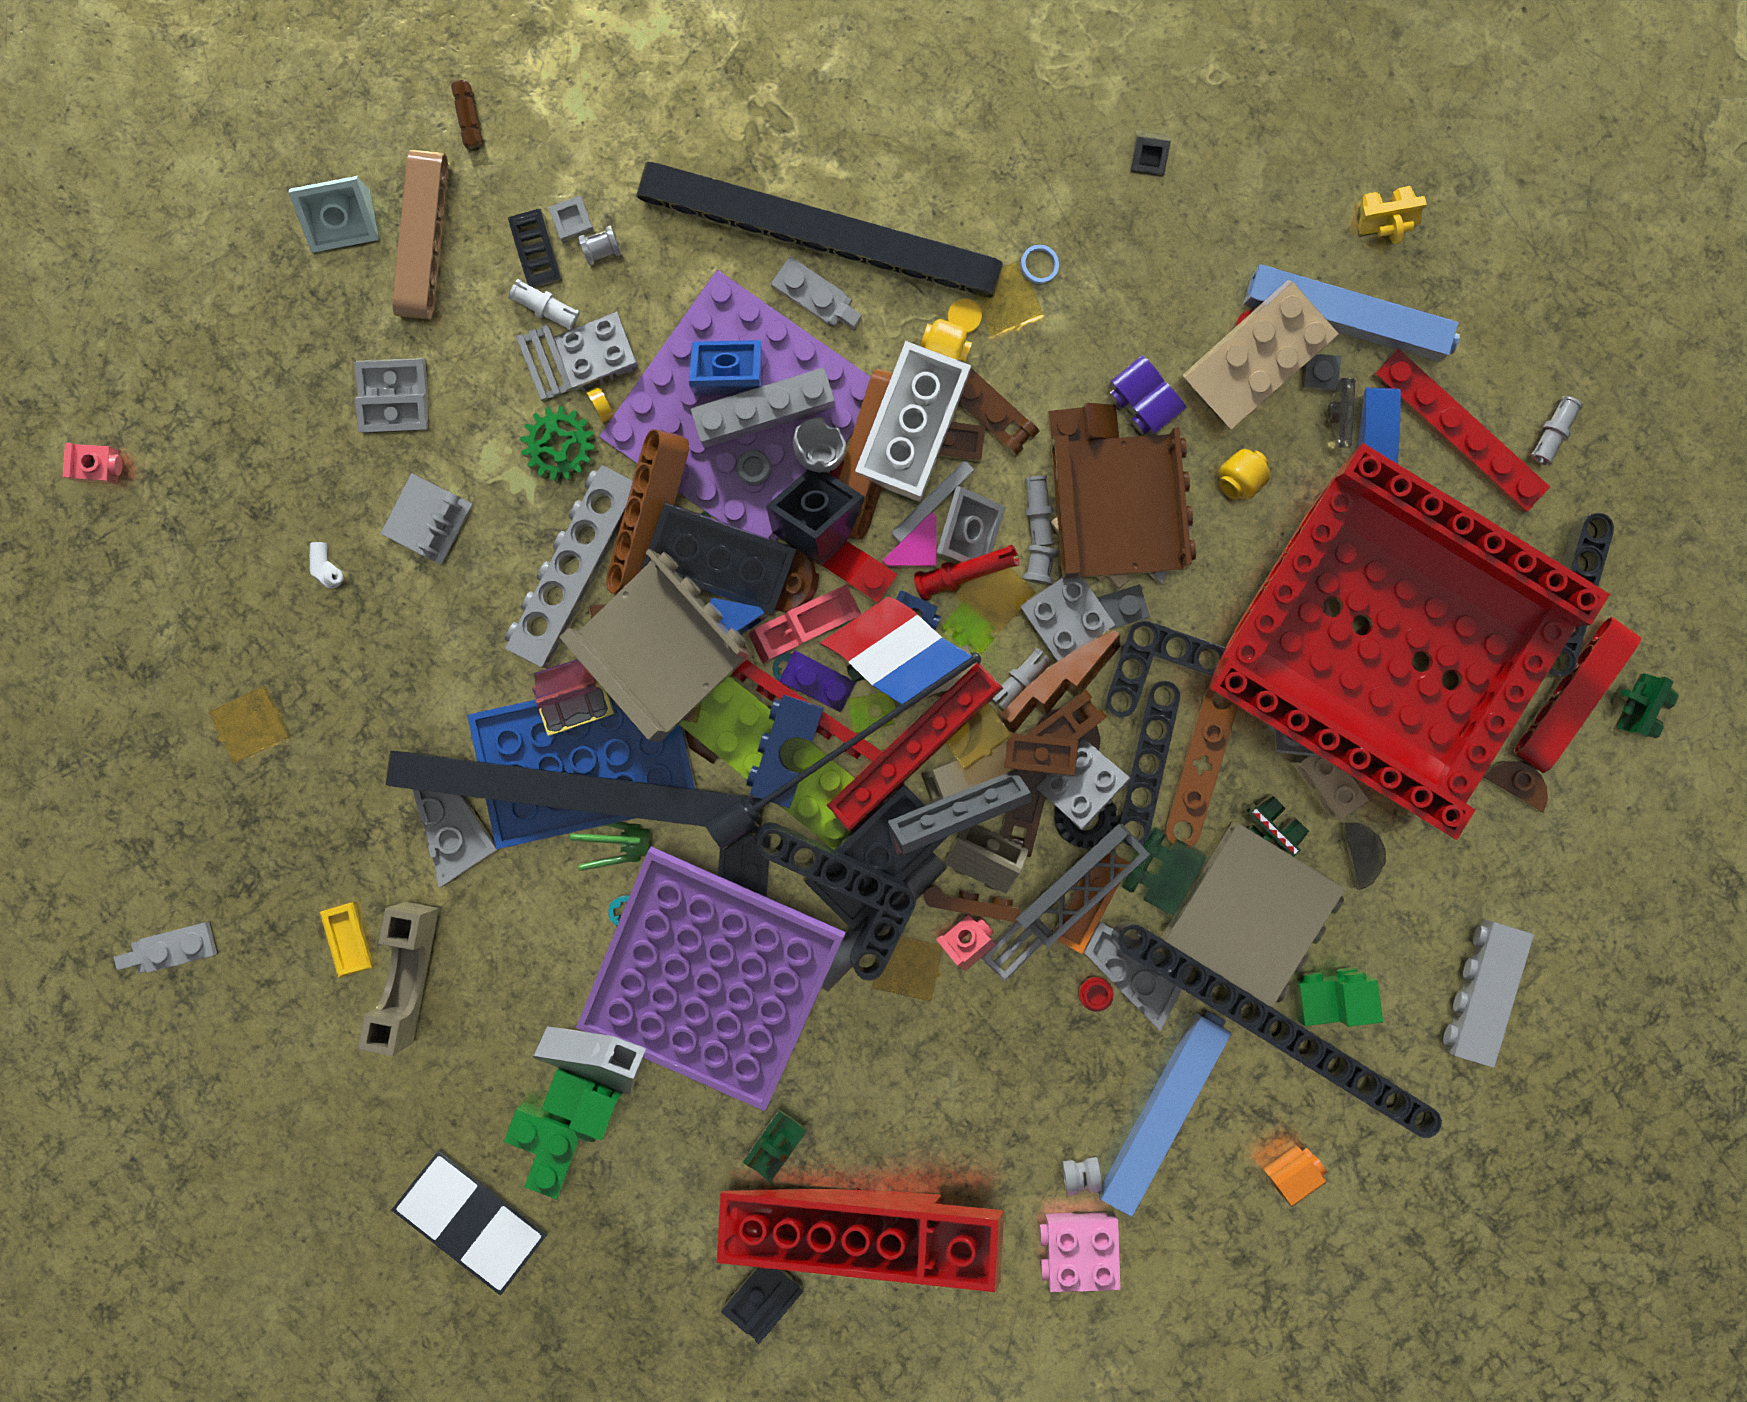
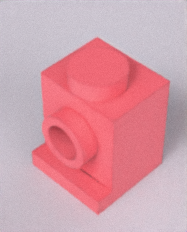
[63,443,123,484]
[936,914,996,972]

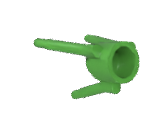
[569,822,649,871]

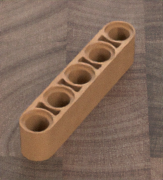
[392,150,448,319]

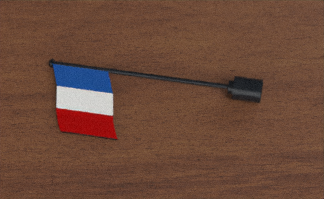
[704,596,981,851]

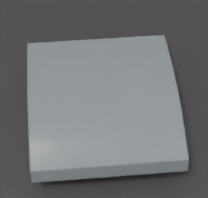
[354,358,428,432]

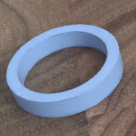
[1020,245,1059,284]

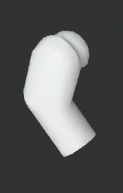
[310,542,343,589]

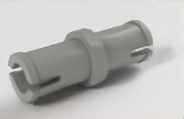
[1530,396,1583,466]
[1025,475,1054,546]
[991,648,1052,711]

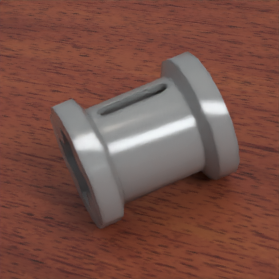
[579,225,622,266]
[1022,545,1059,585]

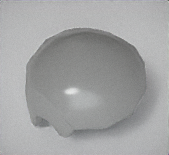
[793,417,846,473]

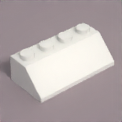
[855,341,971,502]

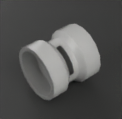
[1062,1157,1102,1196]

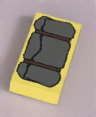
[537,683,615,736]

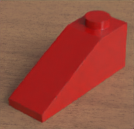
[813,541,898,604]

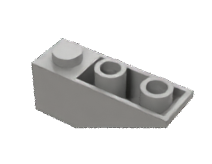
[533,1026,646,1095]

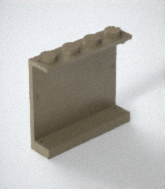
[559,549,750,742]
[1161,821,1345,1007]

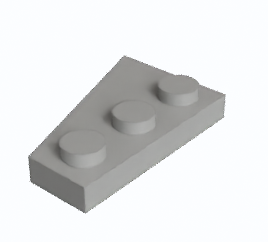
[412,789,498,888]
[1084,922,1192,1032]

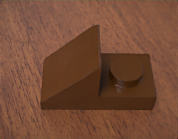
[1047,403,1119,443]

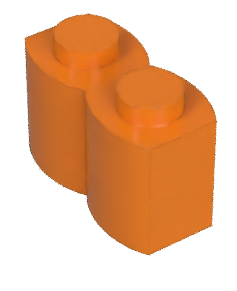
[1263,1145,1327,1207]

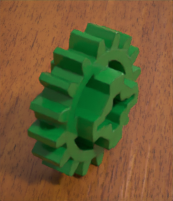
[520,406,597,482]

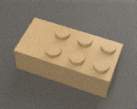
[1182,280,1339,429]

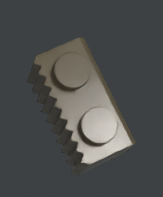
[944,824,1028,894]

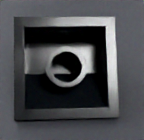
[766,469,865,566]

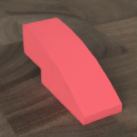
[748,584,861,664]

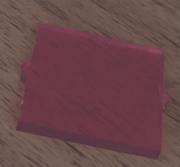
[532,659,597,709]

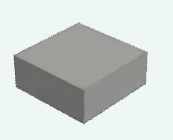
[548,196,594,242]

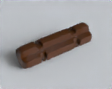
[451,80,483,149]

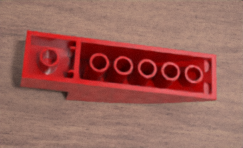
[717,1189,1004,1292]

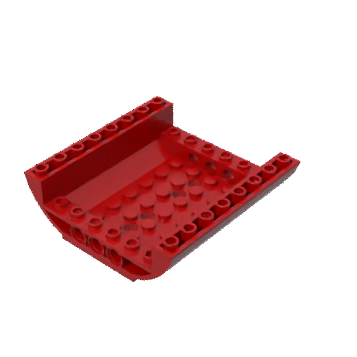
[1210,443,1610,840]

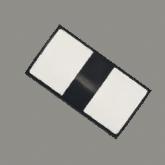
[391,1150,548,1296]

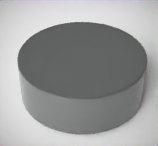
[736,450,771,486]

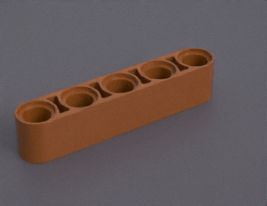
[838,369,893,539]
[606,429,689,594]

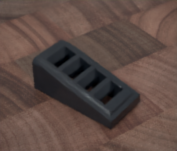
[508,209,562,288]

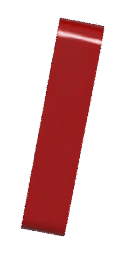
[1514,617,1641,773]

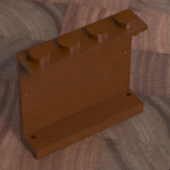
[1051,427,1196,579]

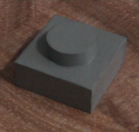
[1301,354,1341,392]

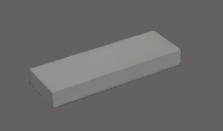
[892,461,974,544]

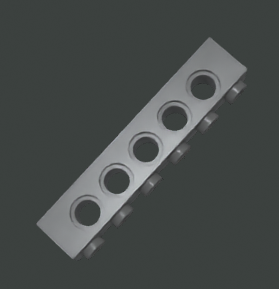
[505,465,633,669]

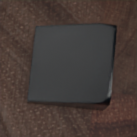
[1131,131,1171,175]

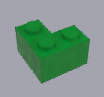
[1293,968,1383,1027]
[541,1068,624,1142]
[504,1102,582,1200]

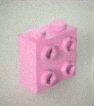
[1040,1212,1120,1292]

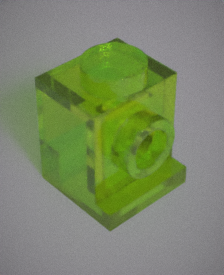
[940,601,995,654]
[847,692,900,733]

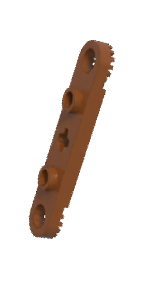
[1165,686,1238,848]

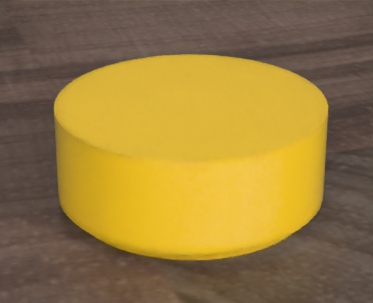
[947,298,982,334]
[586,387,614,423]

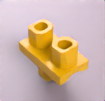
[1358,186,1427,244]

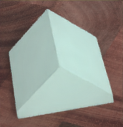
[288,176,379,253]

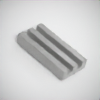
[516,324,574,402]
[981,919,1053,982]

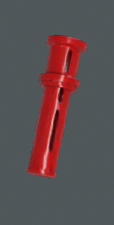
[914,545,1020,601]

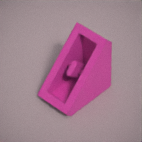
[882,512,937,569]

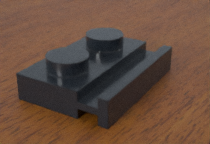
[718,835,771,897]
[721,1267,804,1344]

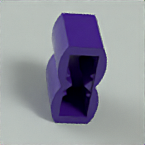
[1109,355,1187,436]

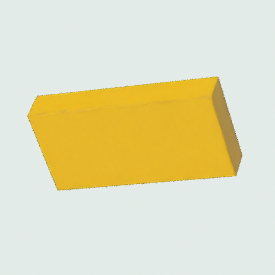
[320,901,374,978]

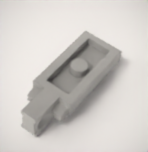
[771,256,862,330]
[114,921,217,973]

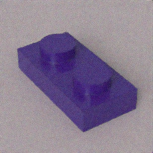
[779,650,856,713]

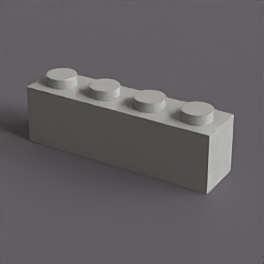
[691,367,835,448]
[1443,919,1534,1068]

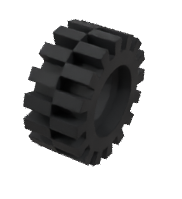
[1054,800,1118,848]

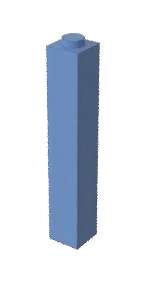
[1244,264,1460,362]
[1098,1011,1232,1217]

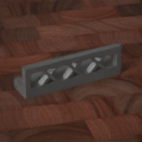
[888,770,1032,855]
[1016,824,1151,948]

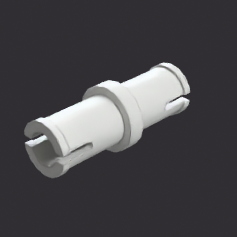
[508,279,580,331]

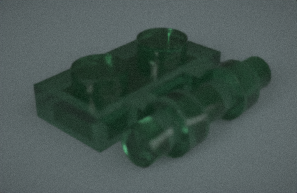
[1122,827,1207,916]

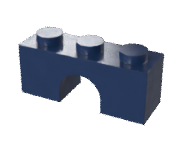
[746,694,824,808]

